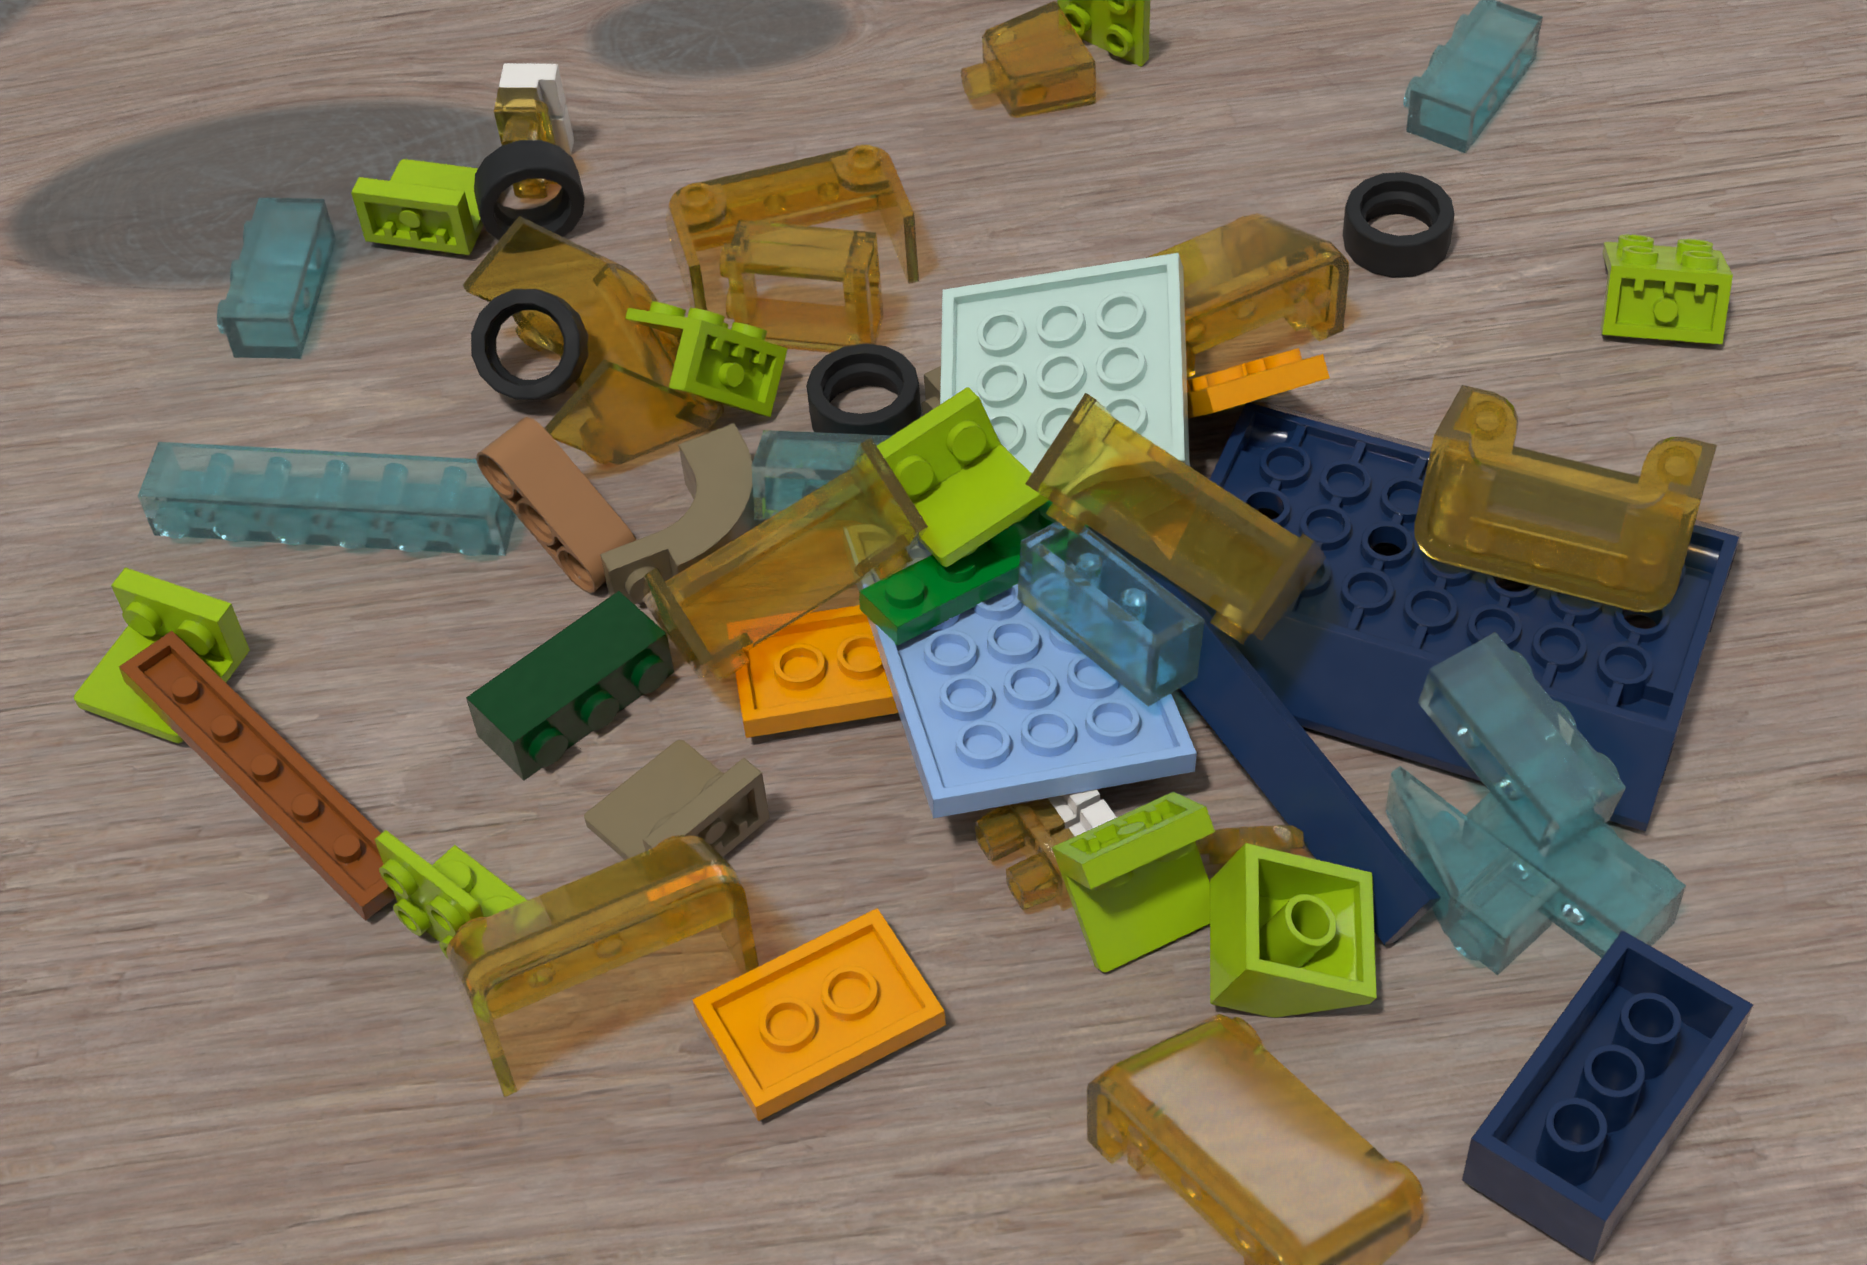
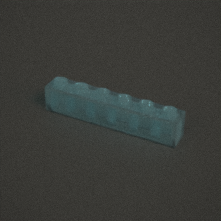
[138,442,516,556]

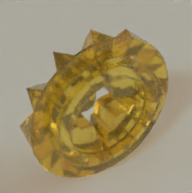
[1195,825,1305,865]

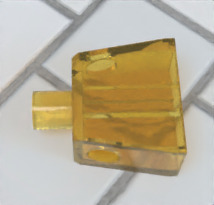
[961,1,1096,118]

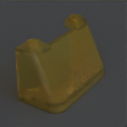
[1146,213,1350,378]
[1414,385,1717,613]
[1087,1014,1424,1265]

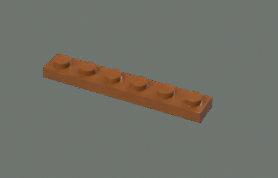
[119,631,396,921]

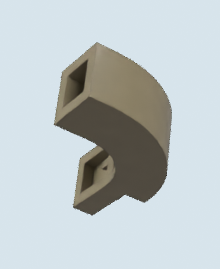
[600,423,759,605]

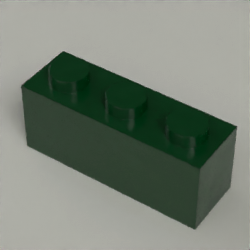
[466,591,674,781]

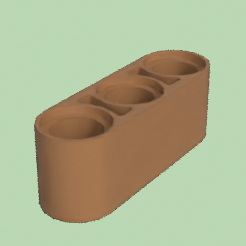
[476,417,636,593]

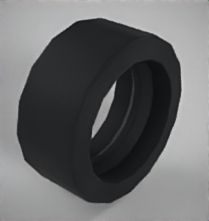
[474,140,585,248]
[1342,172,1455,278]
[471,289,588,400]
[806,343,921,456]

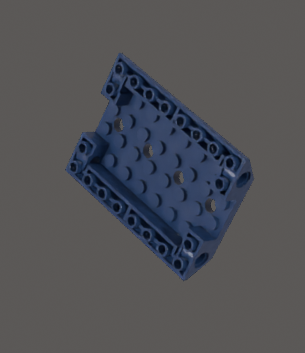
[1157,402,1742,832]

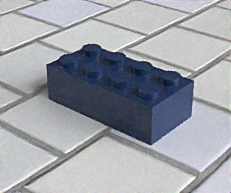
[1462,930,1753,1262]

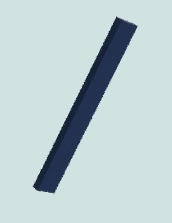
[1070,504,1441,945]

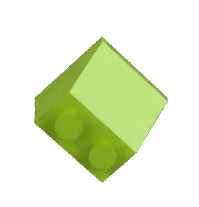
[1210,843,1377,1018]

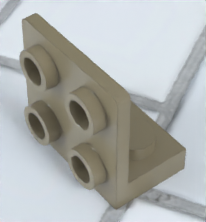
[584,740,770,900]

